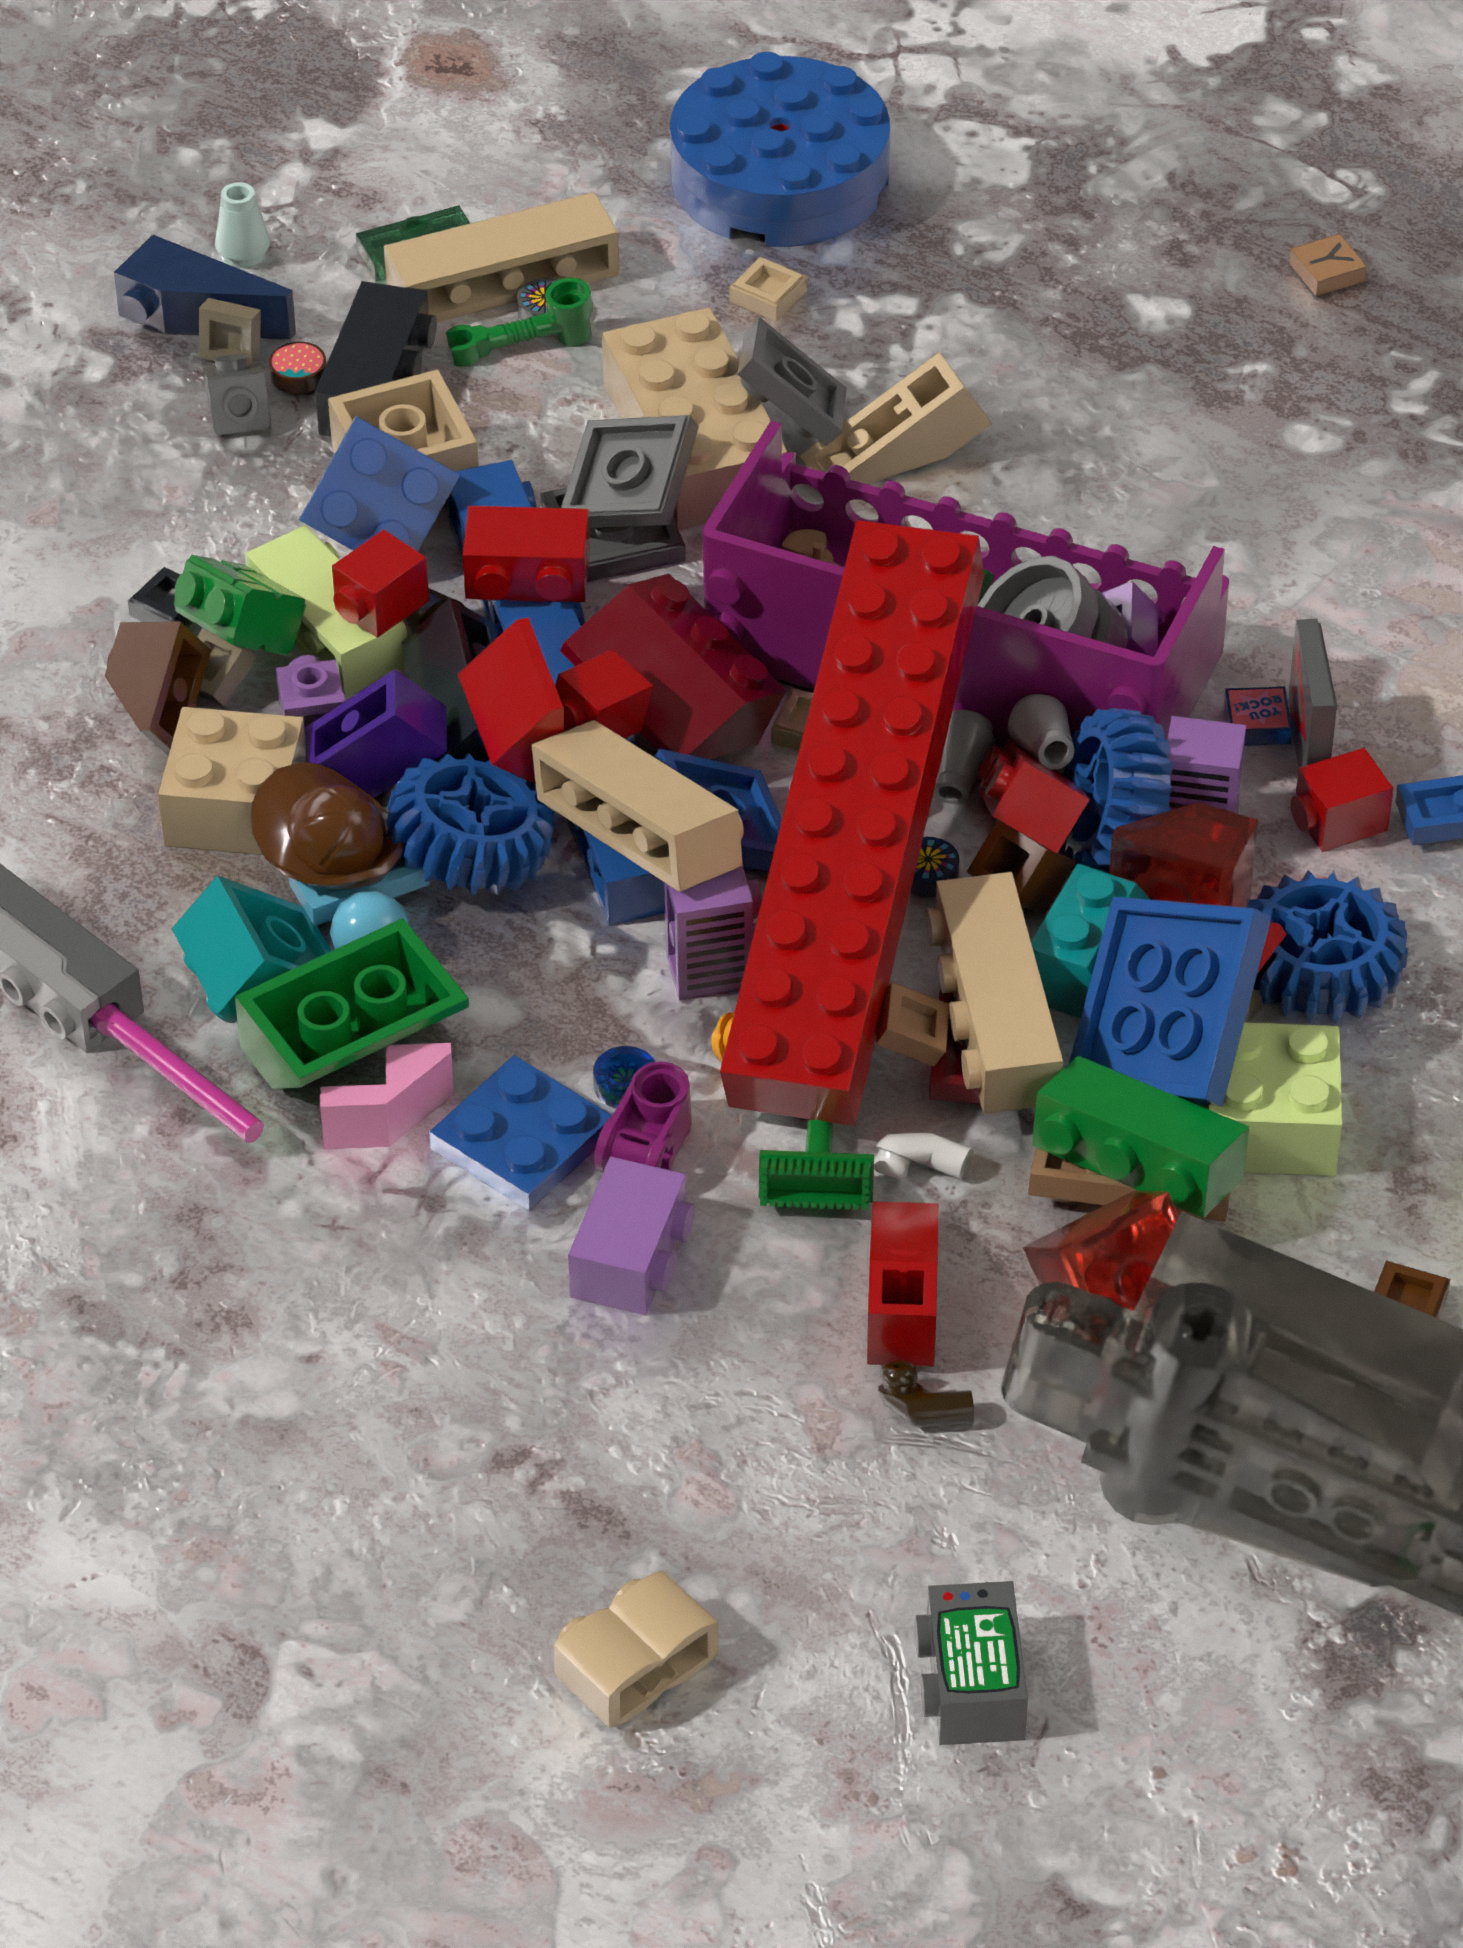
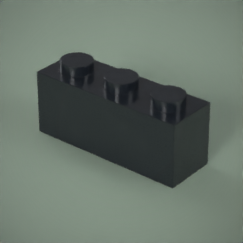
[315,281,437,437]
[401,598,497,762]

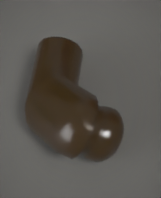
[878,1361,974,1428]

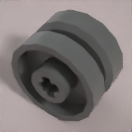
[977,556,1128,649]

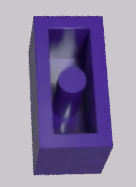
[306,669,447,798]

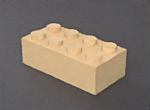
[602,307,788,530]

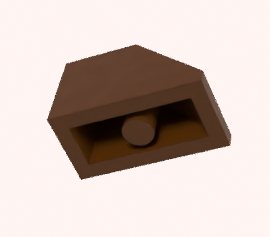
[105,621,211,756]

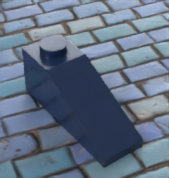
[114,235,296,340]

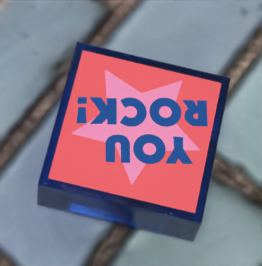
[1223,686,1292,746]

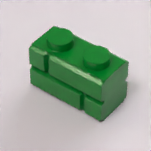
[174,555,306,656]

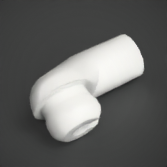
[874,1132,974,1180]

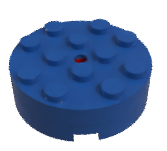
[670,52,890,247]

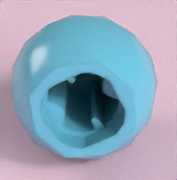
[330,891,410,949]

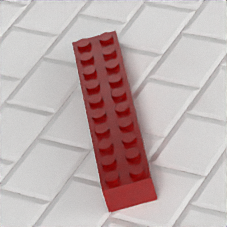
[720,520,984,1126]

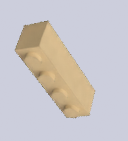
[384,192,619,322]
[532,720,744,892]
[925,872,1063,1114]

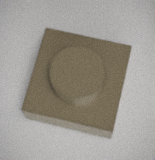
[199,298,261,362]
[197,628,257,707]

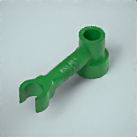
[446,278,593,367]

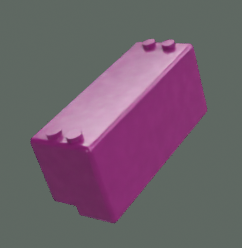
[703,421,1229,747]

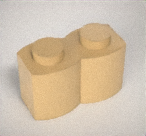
[554,1571,718,1728]

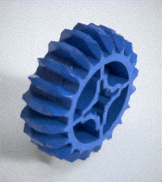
[1062,708,1174,877]
[386,753,555,896]
[1246,870,1409,1024]

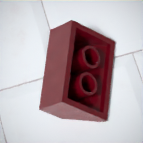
[560,573,787,759]

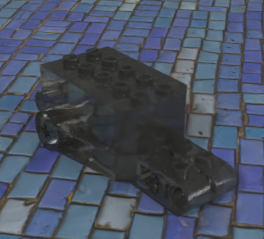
[1001,1212,1463,1616]

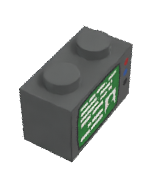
[914,1581,1028,1745]

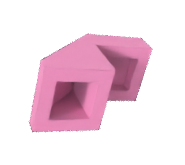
[320,1043,454,1149]

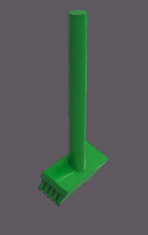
[758,1119,874,1210]

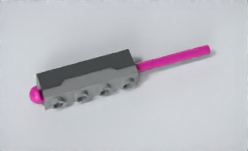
[0,863,264,1143]

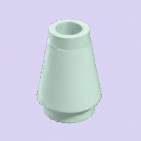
[215,182,270,268]

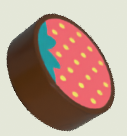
[269,341,326,394]

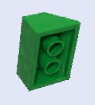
[235,918,469,1088]

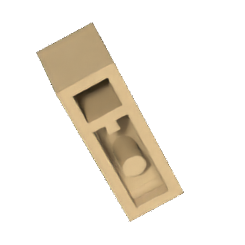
[800,352,992,484]

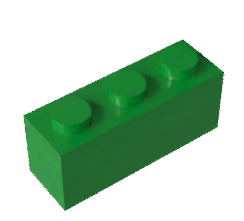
[1032,1056,1250,1218]

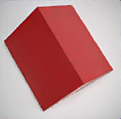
[458,617,564,784]

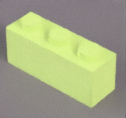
[245,525,407,698]

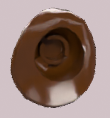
[251,762,405,890]

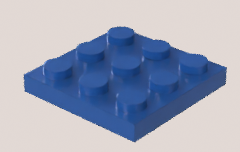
[1069,897,1272,1107]

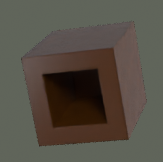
[966,820,1077,914]

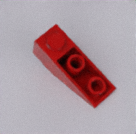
[976,737,1090,853]
[867,1201,939,1367]

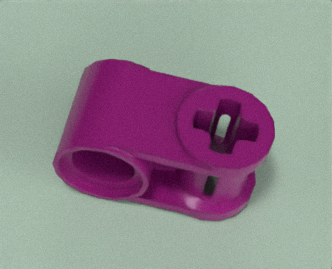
[593,1061,692,1173]

